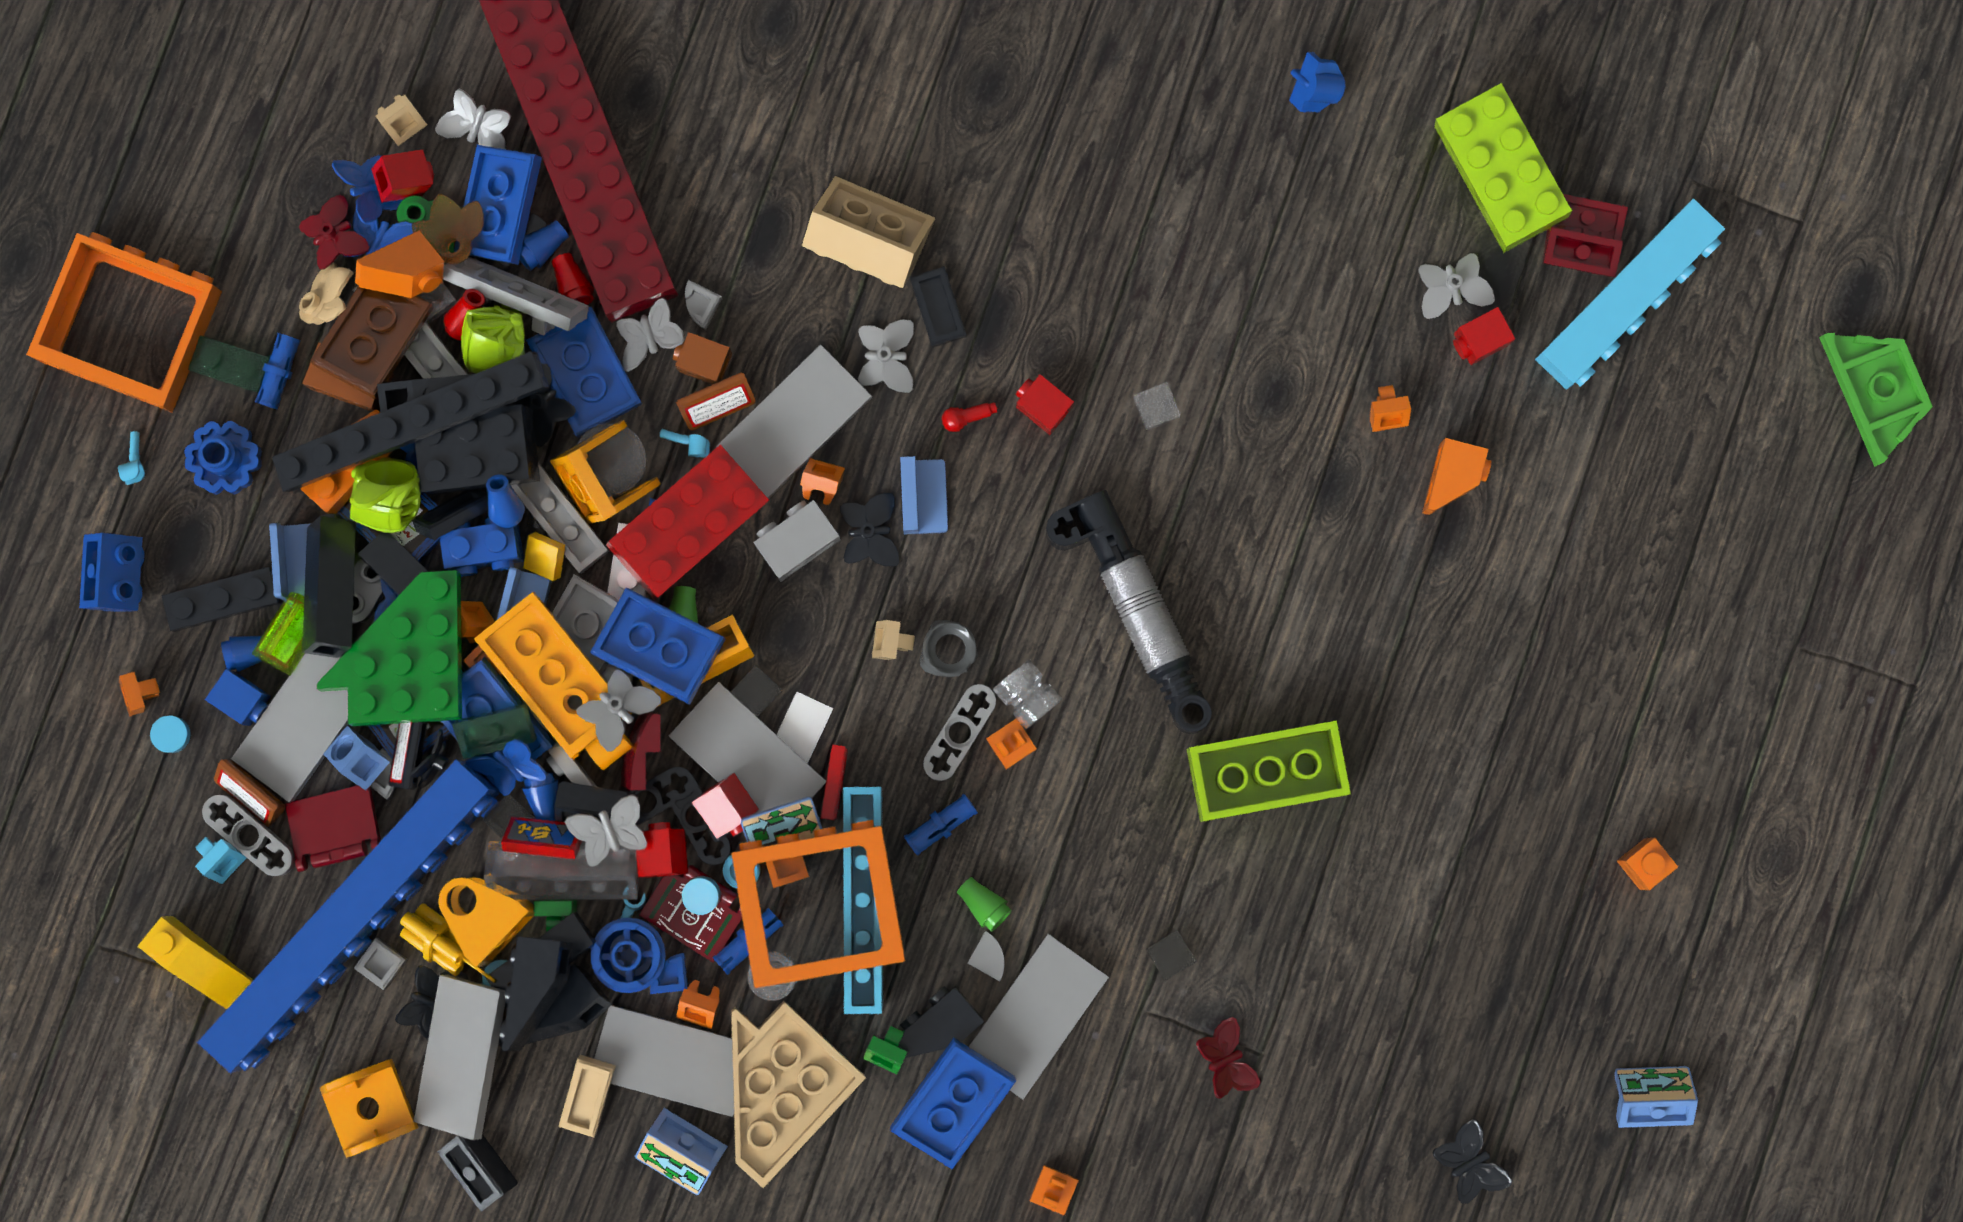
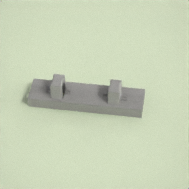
[443,254,589,335]

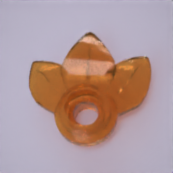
[412,194,484,264]

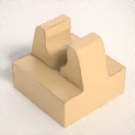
[376,95,427,146]
[872,620,915,660]

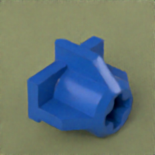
[1289,52,1346,113]

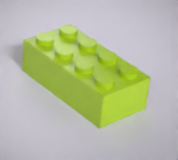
[1435,83,1572,253]
[1186,721,1351,822]

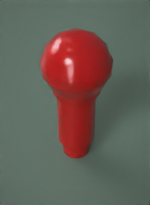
[941,402,997,432]

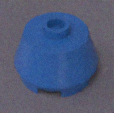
[591,918,665,993]

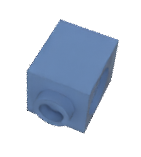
[323,726,390,791]

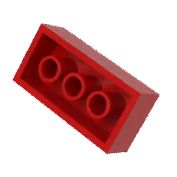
[606,444,769,600]

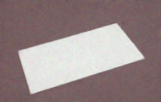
[777,692,833,764]

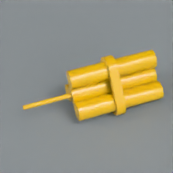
[400,903,496,983]

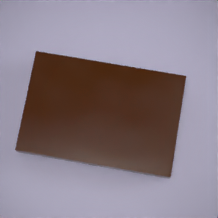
[310,286,434,399]

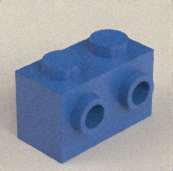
[439,518,524,577]
[79,533,144,612]

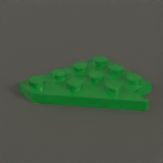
[317,570,462,726]

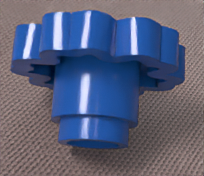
[185,421,262,495]

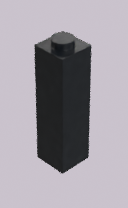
[302,514,356,658]

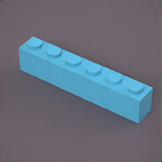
[1535,198,1725,390]
[843,787,883,1014]

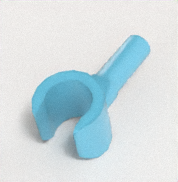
[660,429,710,458]
[118,431,145,485]
[620,887,646,919]

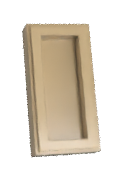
[558,1055,616,1138]

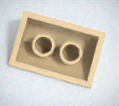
[802,176,935,288]

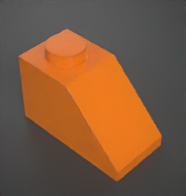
[355,230,444,298]
[1422,438,1491,515]

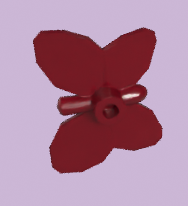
[299,195,370,270]
[1196,1017,1260,1099]

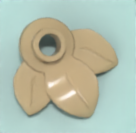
[299,262,354,325]

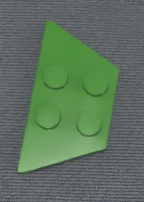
[1819,333,1933,467]

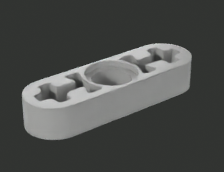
[923,684,996,781]
[202,795,295,876]

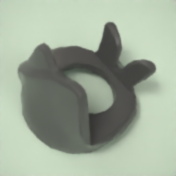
[920,620,978,677]

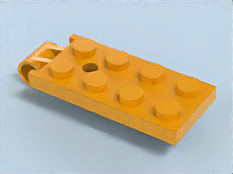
[474,592,633,770]

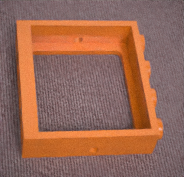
[26,232,222,413]
[731,820,906,988]

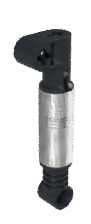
[1046,490,1212,734]

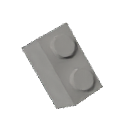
[753,500,841,582]

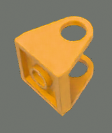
[550,420,661,524]
[439,878,534,967]
[320,1058,419,1158]

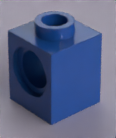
[205,669,271,726]

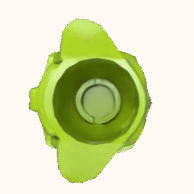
[461,304,525,374]
[350,457,421,533]

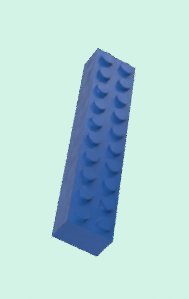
[197,759,500,1073]

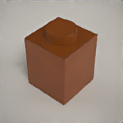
[673,332,733,385]

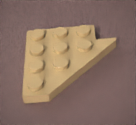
[731,1000,866,1188]

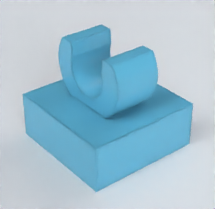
[195,837,247,884]

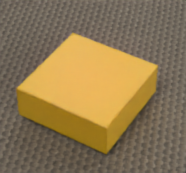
[523,532,566,581]

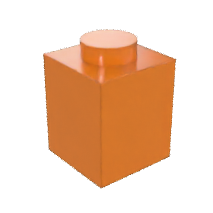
[1617,838,1678,890]

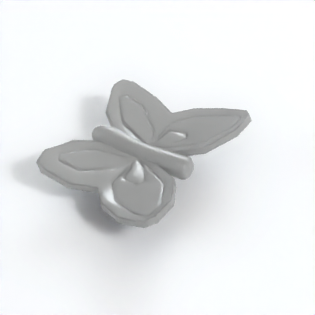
[435,89,511,149]
[1418,253,1495,319]
[617,298,685,372]
[858,320,914,393]
[576,670,661,751]
[565,794,647,867]

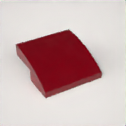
[1543,194,1628,278]
[621,712,661,790]

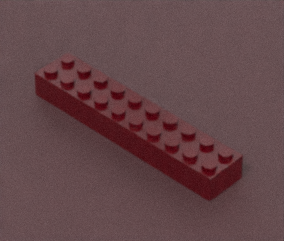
[479,0,678,323]

